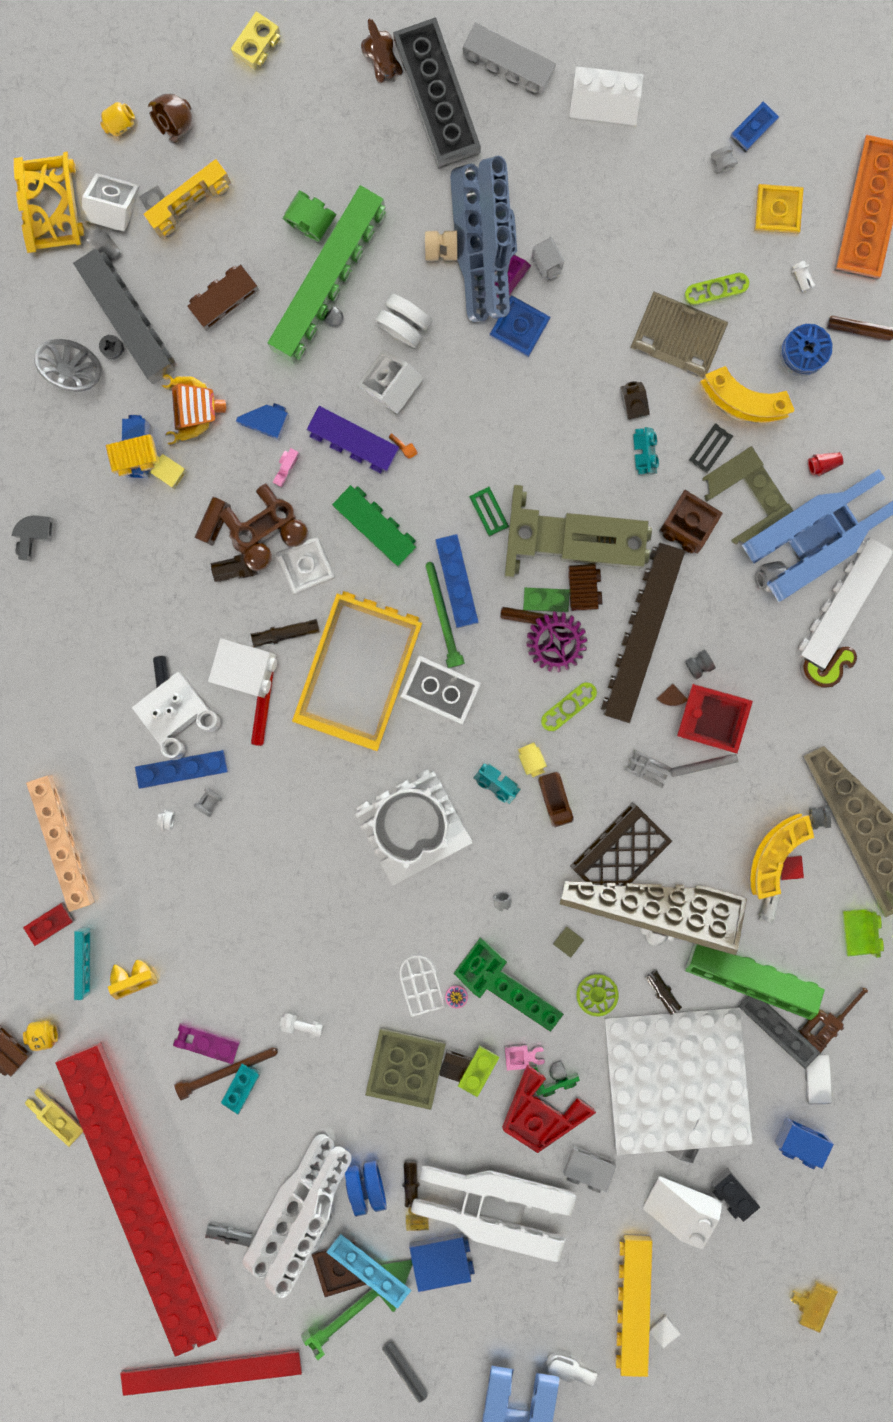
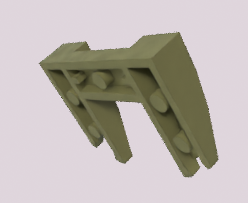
[702,446,794,545]

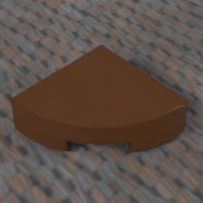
[656,683,688,706]

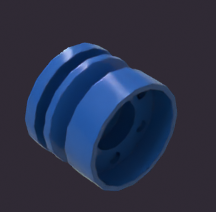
[780,324,833,376]

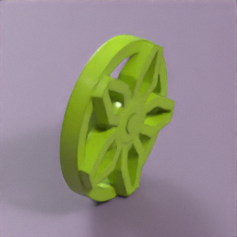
[576,974,619,1017]

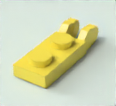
[25,1088,83,1147]

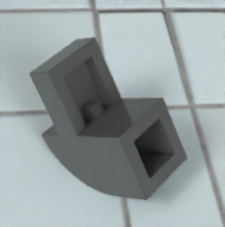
[11,515,54,561]

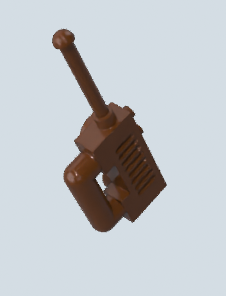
[799,988,868,1054]

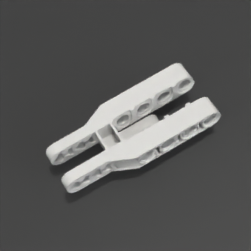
[243,1134,351,1298]
[411,1166,577,1262]

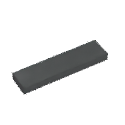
[738,996,820,1069]

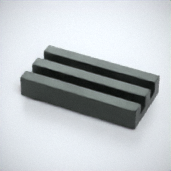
[689,423,733,473]

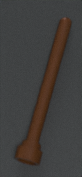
[174,1047,278,1101]

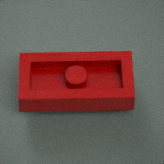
[23,903,74,946]

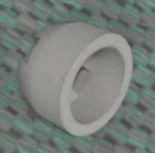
[324,305,343,326]
[493,892,512,911]
[550,1061,568,1081]

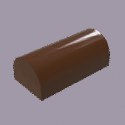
[194,496,231,546]

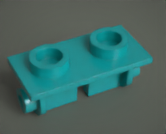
[633,427,659,475]
[473,763,521,804]
[221,1064,260,1115]

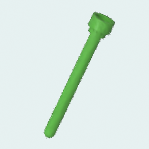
[425,562,465,668]

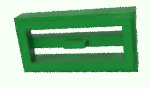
[469,487,509,537]

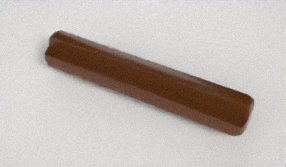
[828,315,893,341]
[500,607,567,629]

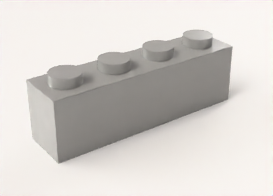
[463,22,556,93]

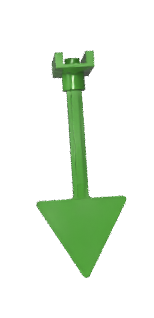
[301,1259,413,1360]

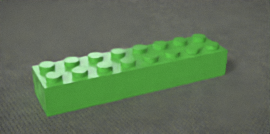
[267,185,386,363]

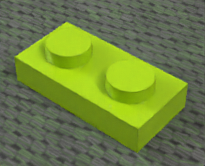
[458,1045,499,1097]

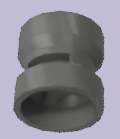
[685,649,716,680]

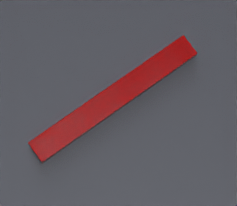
[120,1350,302,1396]

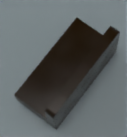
[439,1049,473,1082]

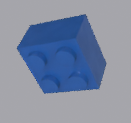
[775,1117,834,1169]

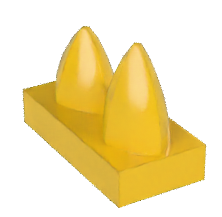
[107,960,158,1000]

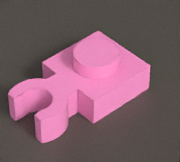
[273,448,300,488]
[505,1045,545,1071]

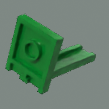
[453,938,564,1032]

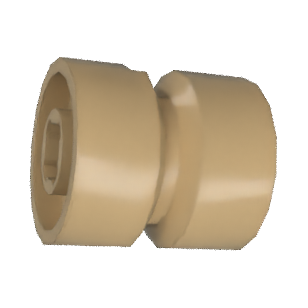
[425,230,457,261]

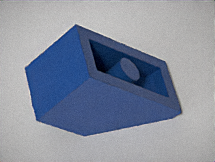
[236,403,289,440]

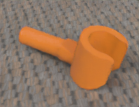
[388,434,418,458]

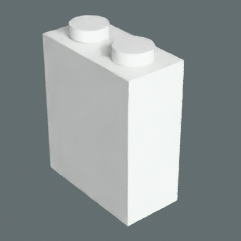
[208,638,277,698]

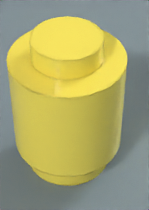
[518,742,547,778]

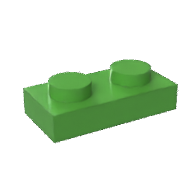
[523,587,570,612]

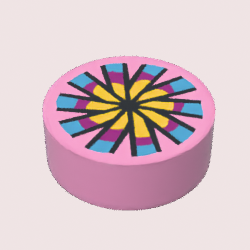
[445,985,468,1009]

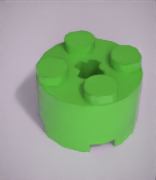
[282,190,337,242]

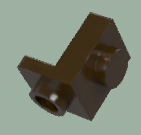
[620,381,650,420]

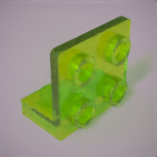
[842,908,884,958]

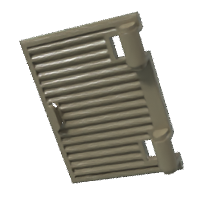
[630,291,728,378]

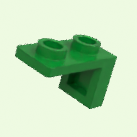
[530,1064,580,1097]

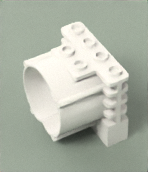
[354,769,473,886]

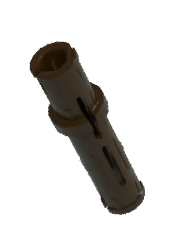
[250,619,320,647]

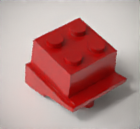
[677,684,753,754]

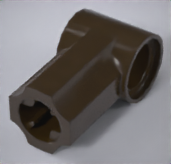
[210,554,258,582]

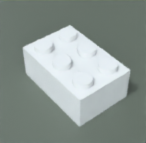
[400,656,481,725]

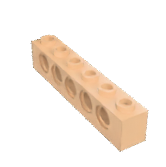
[26,775,95,912]

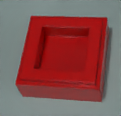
[780,855,804,880]

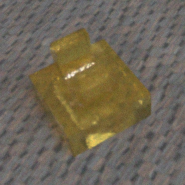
[406,1207,429,1231]

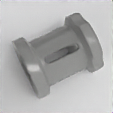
[194,787,223,817]

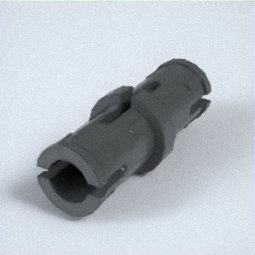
[205,1223,252,1247]

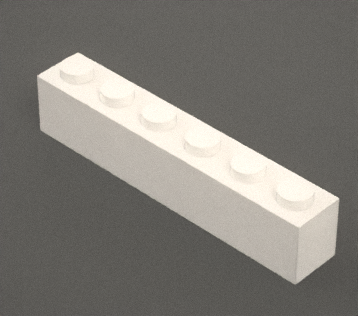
[798,538,893,669]

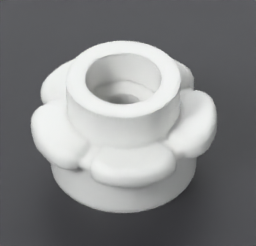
[157,809,175,831]

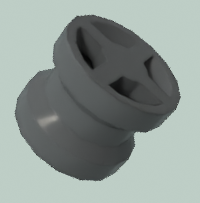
[99,335,124,360]
[809,806,831,830]

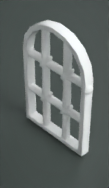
[399,955,445,1017]

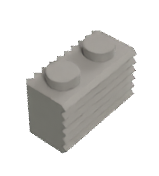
[531,237,564,280]

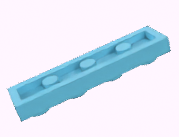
[326,1234,412,1309]

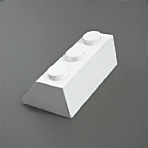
[569,66,644,126]

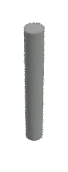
[671,754,738,777]

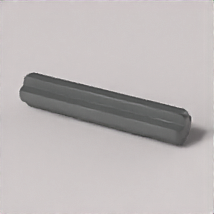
[382,1342,427,1403]

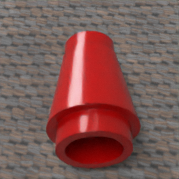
[808,452,844,476]

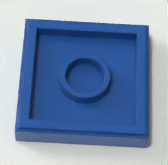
[489,295,551,357]

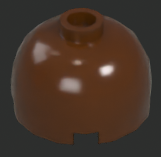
[148,94,192,141]

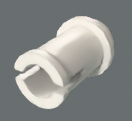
[792,261,815,291]
[758,896,780,924]

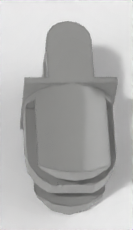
[624,749,672,788]

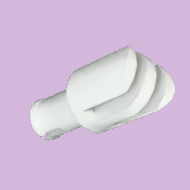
[547,1353,597,1386]

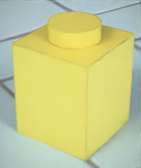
[150,453,187,489]

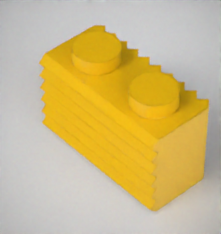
[105,434,159,476]

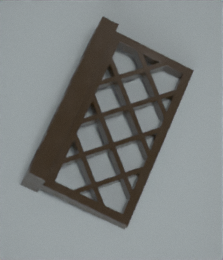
[570,802,672,886]

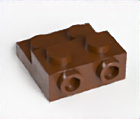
[659,489,723,554]

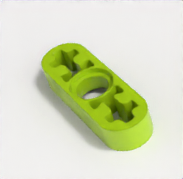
[684,273,750,306]
[541,682,597,731]

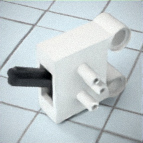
[132,656,221,760]

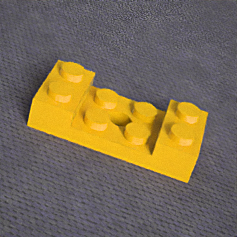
[143,159,231,237]

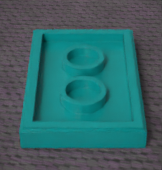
[74,927,91,1000]

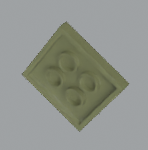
[365,1028,446,1110]

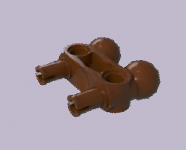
[219,483,308,571]

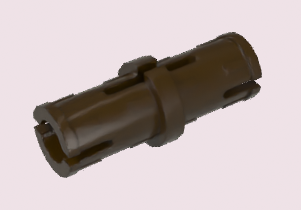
[645,970,682,1015]

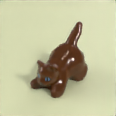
[361,18,403,83]

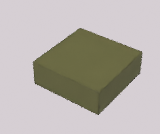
[553,926,584,958]

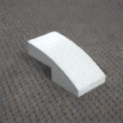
[806,1055,832,1105]

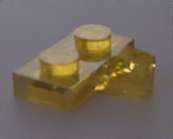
[790,1281,838,1333]

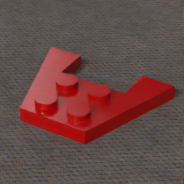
[502,1065,596,1153]

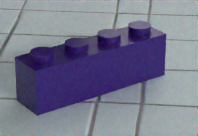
[306,406,400,474]

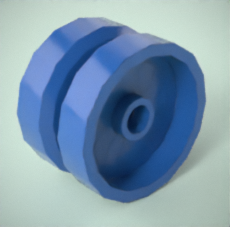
[345,1160,387,1217]

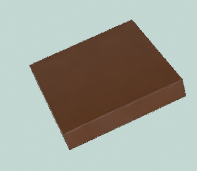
[311,1240,367,1297]

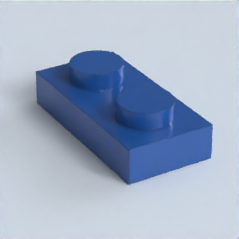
[731,101,779,151]

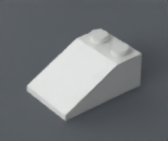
[643,1176,723,1250]

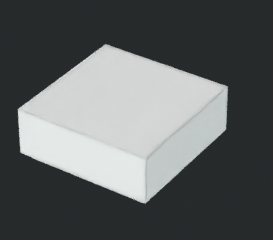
[650,1315,681,1349]

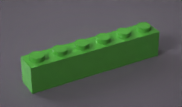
[685,944,825,1020]

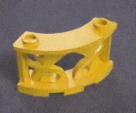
[14,151,85,253]
[700,366,795,423]
[750,813,815,899]

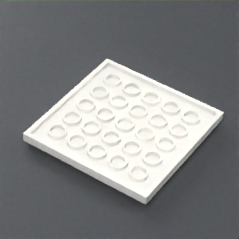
[604,1007,753,1155]

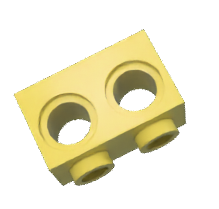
[231,11,281,70]

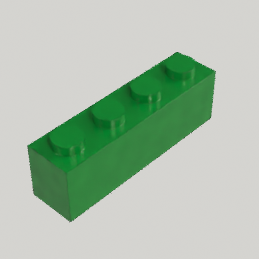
[332,485,417,568]

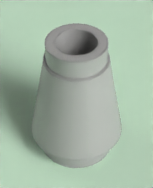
[86,227,120,261]

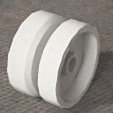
[374,293,433,348]

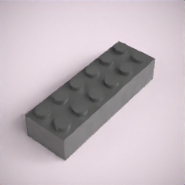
[393,17,481,167]
[73,248,175,384]

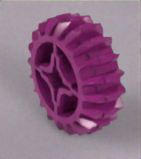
[526,611,588,672]

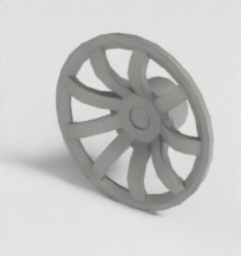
[34,339,101,392]

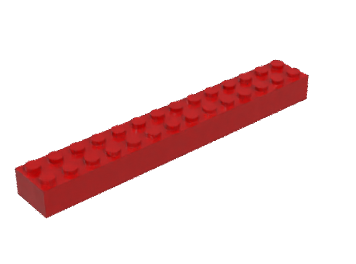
[55,1042,220,1357]

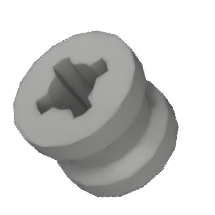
[711,145,738,172]

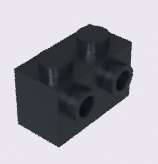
[711,1168,760,1222]

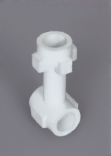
[279,1013,323,1038]

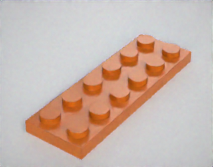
[835,135,893,279]

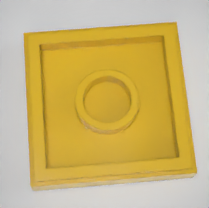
[754,184,804,234]

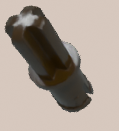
[402,1161,420,1208]

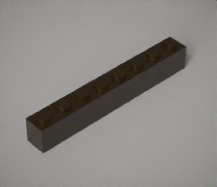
[600,542,686,723]

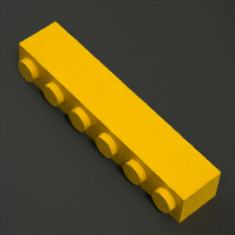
[615,1235,652,1377]

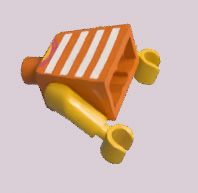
[162,374,226,445]

